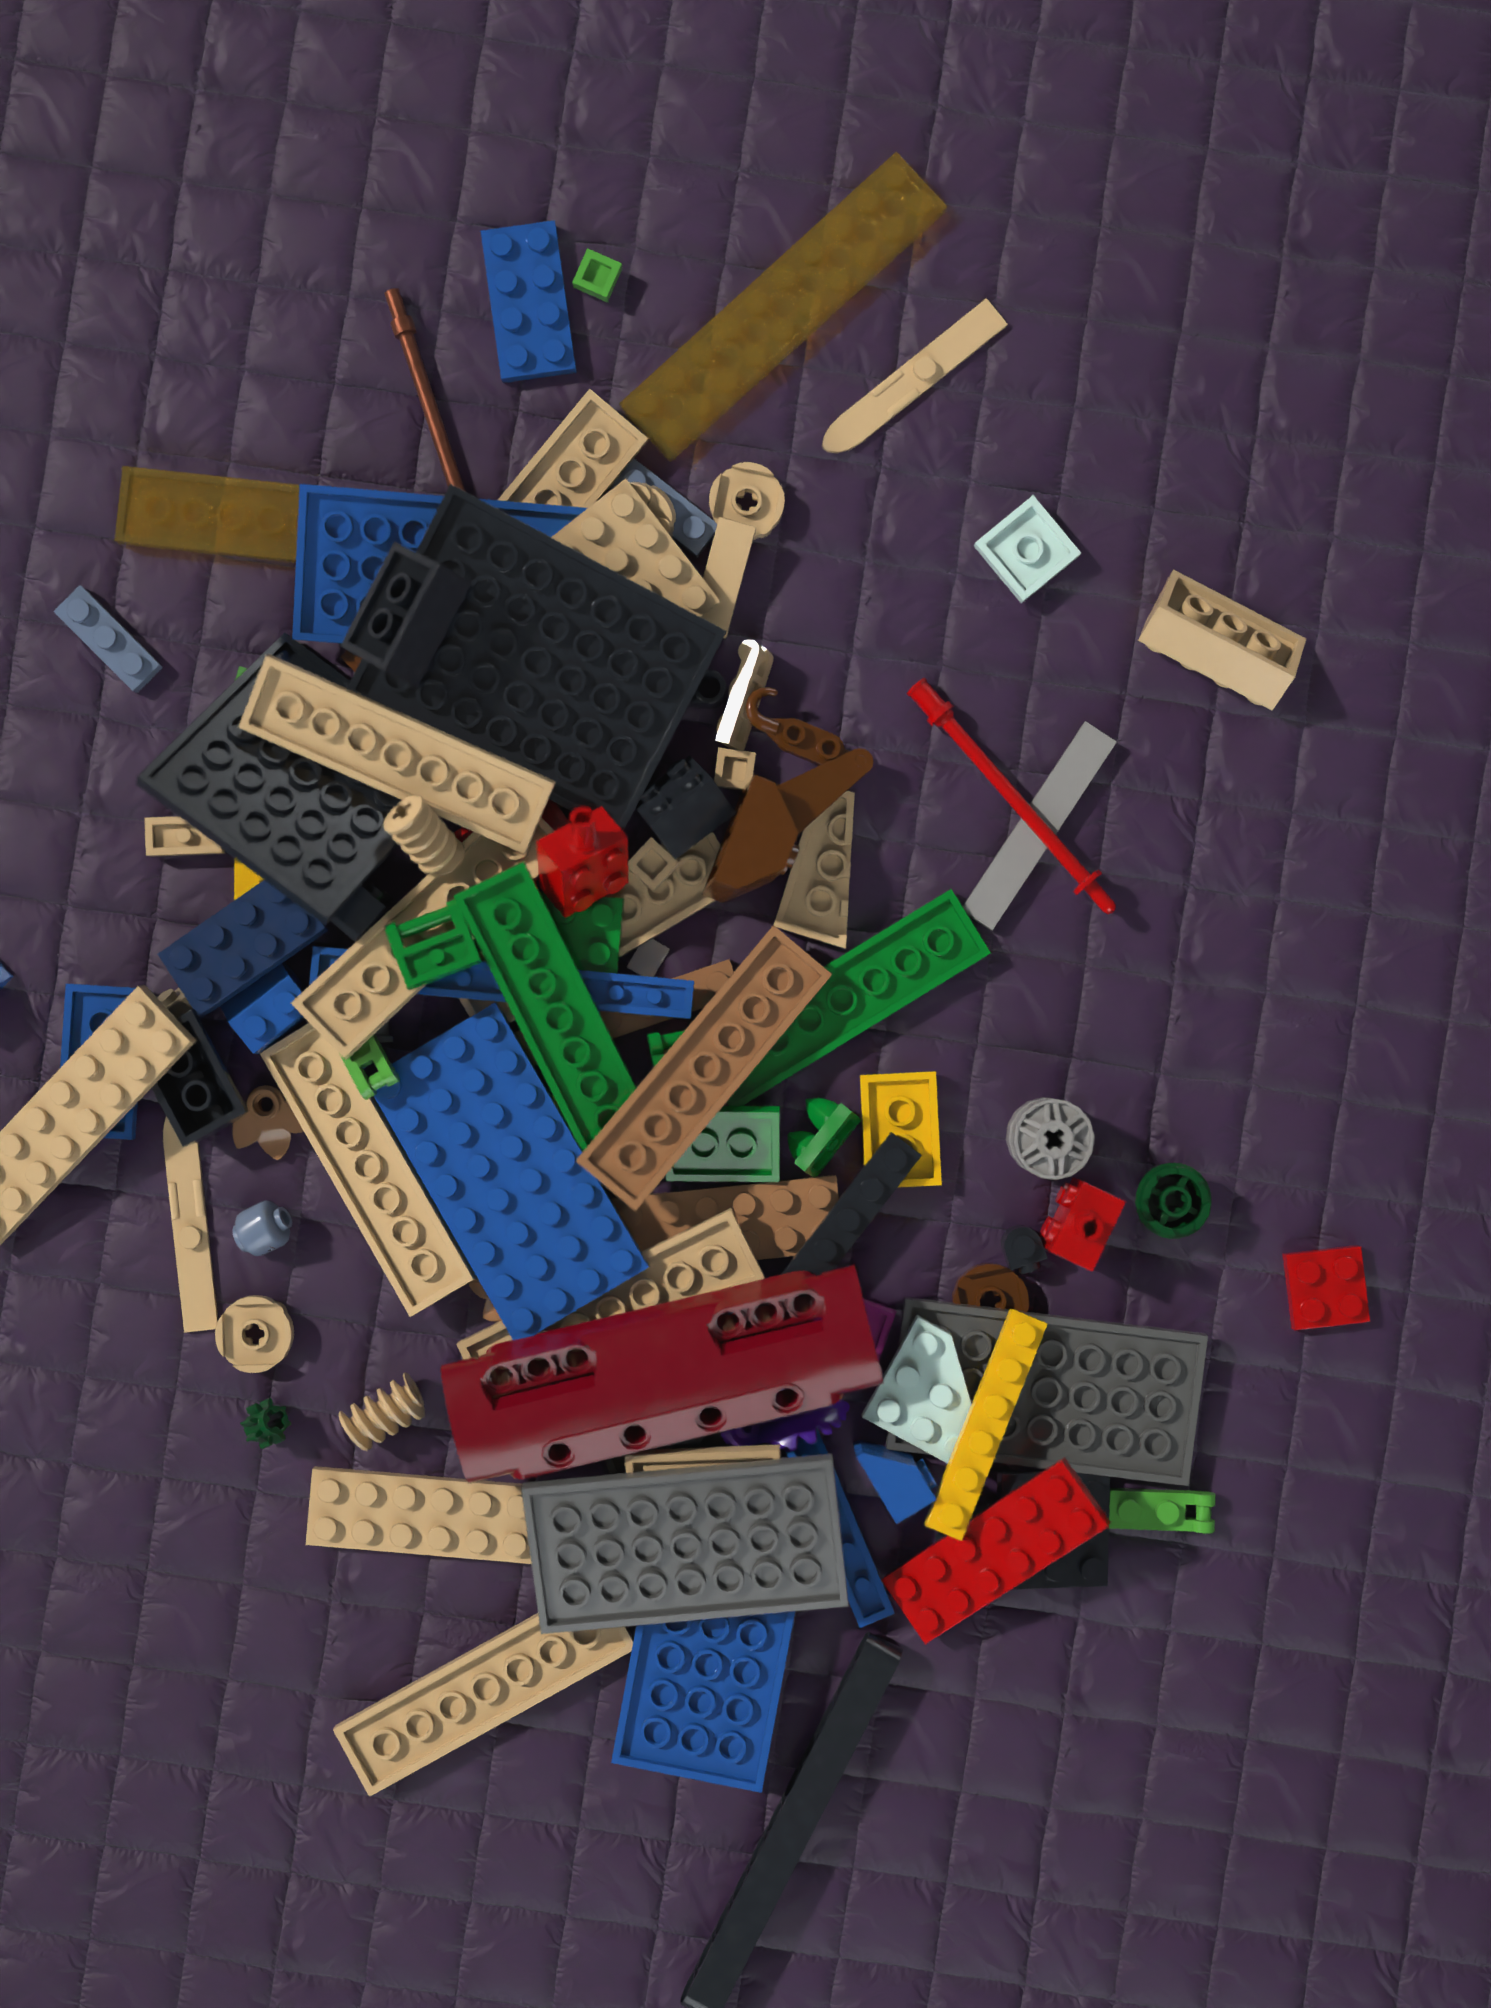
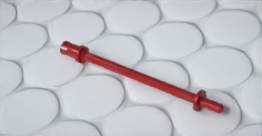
[907,677,1116,914]

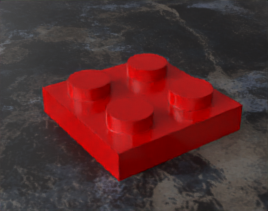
[1283,1245,1370,1330]

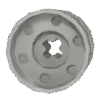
[1006,1097,1094,1180]

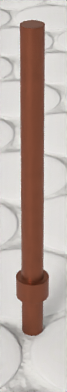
[384,288,466,492]

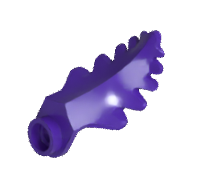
[720,1388,850,1452]

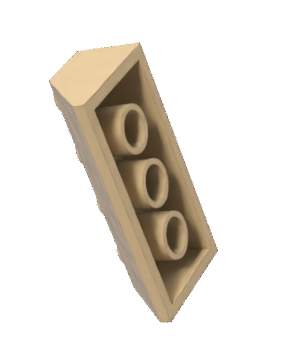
[1138,569,1306,711]

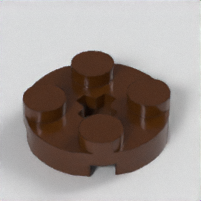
[952,1263,1029,1312]

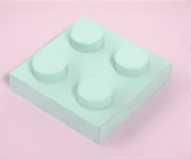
[974,495,1081,604]

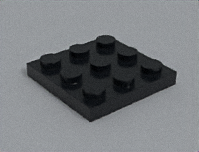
[997,1471,1110,1589]

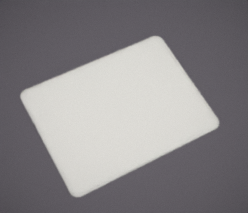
[627,939,669,977]

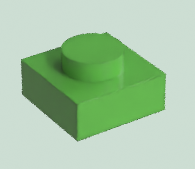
[572,248,623,302]

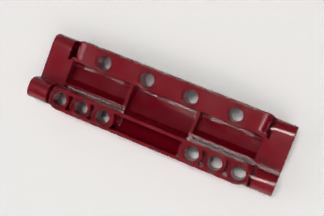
[441,1265,884,1484]

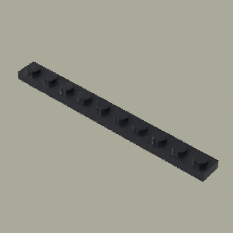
[670,1132,922,1448]

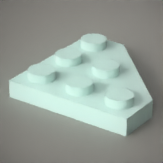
[862,1315,971,1464]

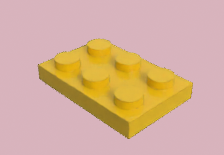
[859,1071,942,1187]

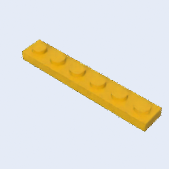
[924,1309,1048,1541]

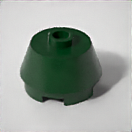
[1135,1163,1212,1239]

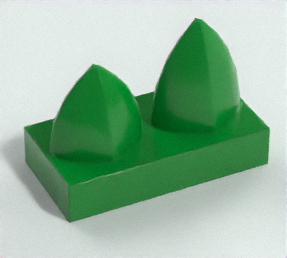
[787,1098,862,1178]

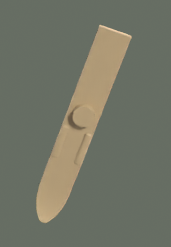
[822,298,1008,454]
[163,1116,218,1333]

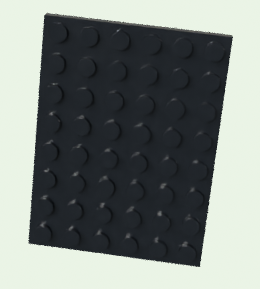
[347,484,727,831]

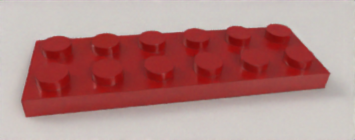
[881,1457,1111,1644]

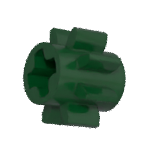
[240,1398,292,1449]

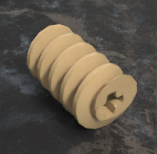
[383,795,465,875]
[339,1373,425,1451]

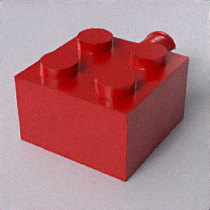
[536,806,629,918]
[1039,1177,1126,1272]

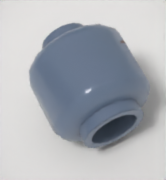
[232,1200,292,1256]

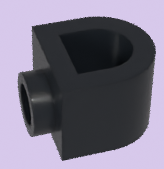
[1001,1225,1047,1274]

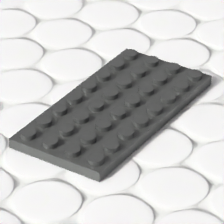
[886,1297,1208,1486]
[521,1454,848,1634]

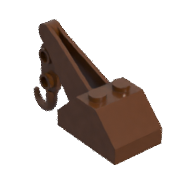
[702,687,873,903]

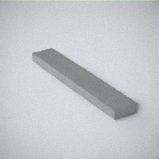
[962,721,1116,931]

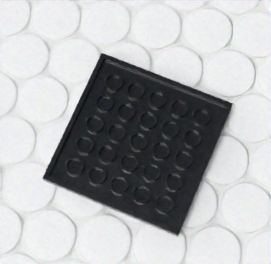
[136,633,402,925]

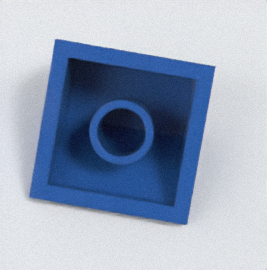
[220,961,306,1054]
[853,1439,938,1524]

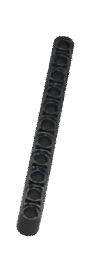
[680,1631,903,2008]

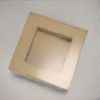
[714,748,756,790]
[628,837,679,892]

